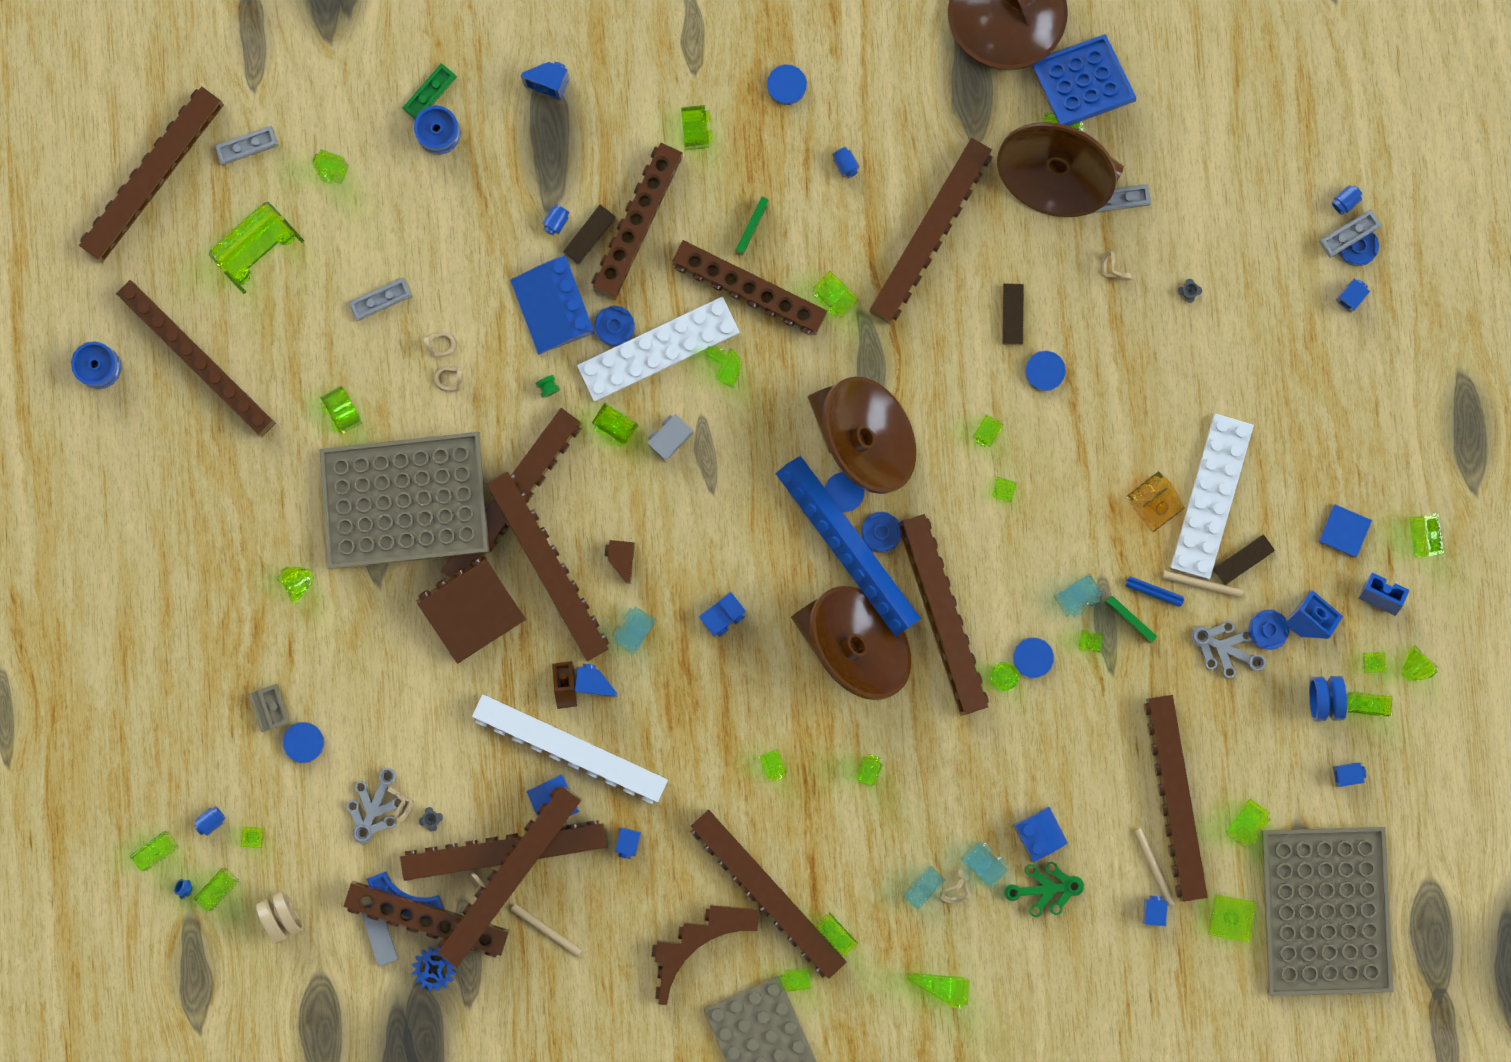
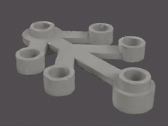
[1191,621,1266,679]
[346,768,405,843]

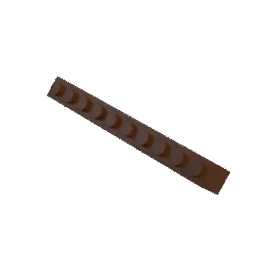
[79,86,224,263]
[869,137,993,324]
[116,280,276,437]
[441,408,582,578]
[486,472,610,661]
[898,514,989,716]
[1144,695,1208,902]
[437,785,582,968]
[690,809,847,979]
[400,820,607,881]

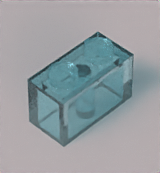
[1054,574,1103,618]
[613,606,657,655]
[961,841,1008,888]
[901,865,946,910]

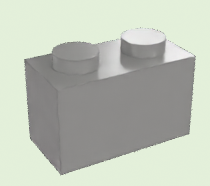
[648,414,694,462]

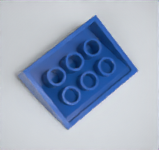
[510,255,595,355]

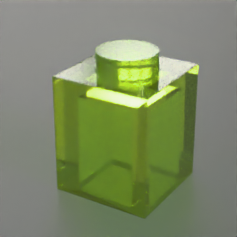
[973,414,1004,448]
[759,750,787,782]
[781,967,811,992]

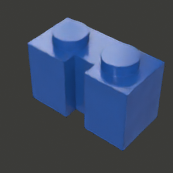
[1358,572,1409,616]
[699,592,746,637]

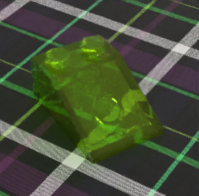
[905,972,970,1008]

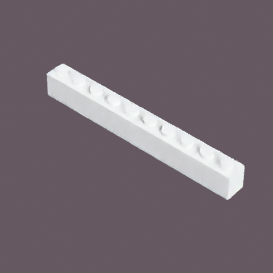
[472,694,668,804]

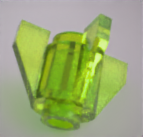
[276,567,314,603]
[1401,645,1438,682]

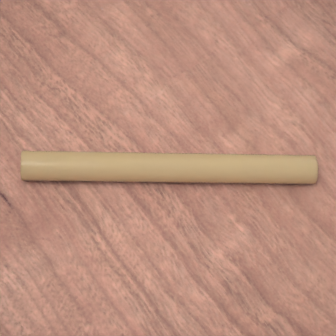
[1162,571,1243,598]
[1134,828,1175,906]
[511,904,582,957]

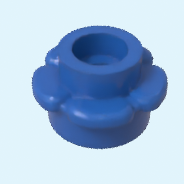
[174,879,193,899]

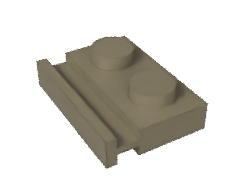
[249,684,291,732]

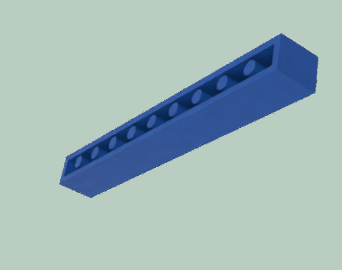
[775,455,921,637]

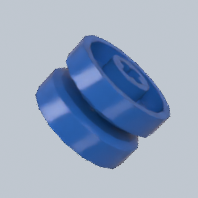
[414,105,461,155]
[71,341,122,389]
[1309,676,1347,722]

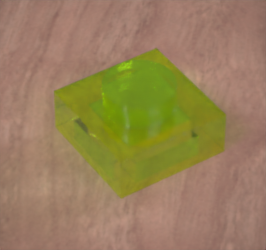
[991,477,1017,503]
[1363,652,1386,673]
[240,826,264,849]

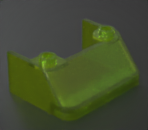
[209,202,304,294]

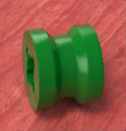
[535,375,560,398]

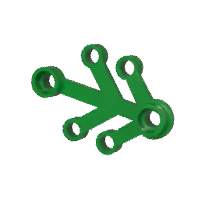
[1004,862,1084,918]

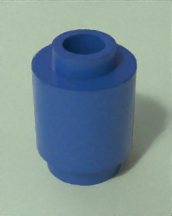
[833,147,860,178]
[1332,185,1362,215]
[542,204,570,236]
[194,806,226,836]

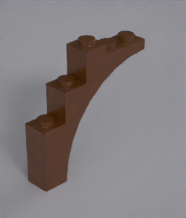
[651,904,759,1005]

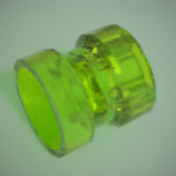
[1079,630,1103,653]

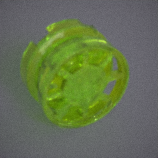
[989,662,1019,691]

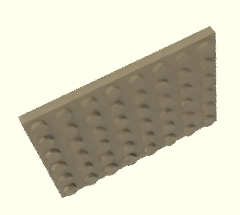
[320,432,489,570]
[1261,827,1393,996]

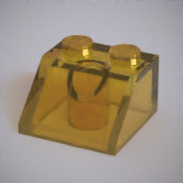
[1127,471,1185,533]

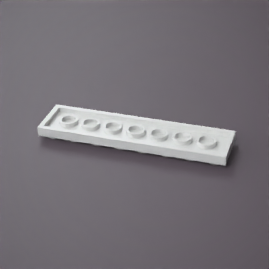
[577,297,740,402]
[1170,413,1254,580]

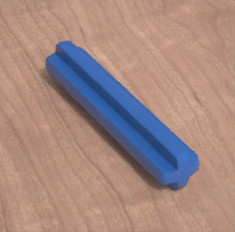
[1125,576,1184,607]

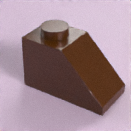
[604,540,635,584]
[552,661,577,709]

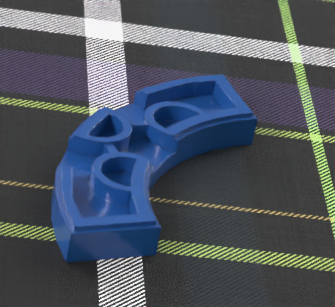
[367,871,444,919]

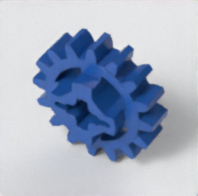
[412,946,457,991]

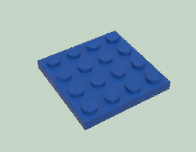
[1032,34,1136,126]

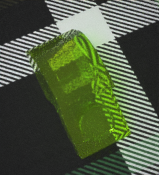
[705,345,741,388]

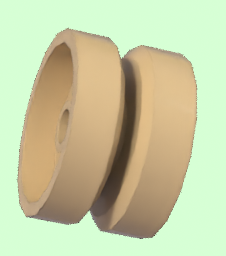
[256,891,303,944]

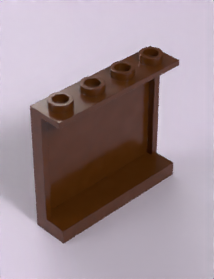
[416,556,526,664]

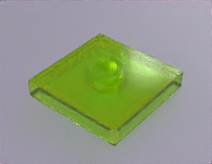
[1208,894,1256,942]

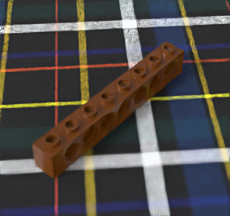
[591,142,683,300]
[672,240,827,336]
[343,881,509,958]

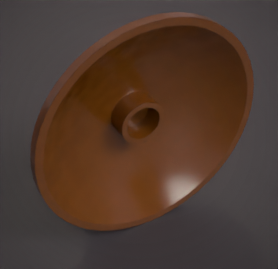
[948,0,1068,70]
[997,122,1124,217]
[808,376,916,494]
[790,586,911,700]

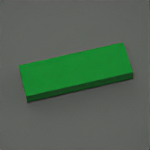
[402,63,457,119]
[735,196,769,256]
[1104,596,1157,643]

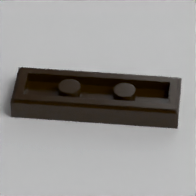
[563,205,616,265]
[1002,284,1024,345]
[1213,534,1275,585]

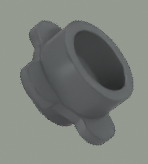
[1178,279,1202,303]
[419,807,443,831]

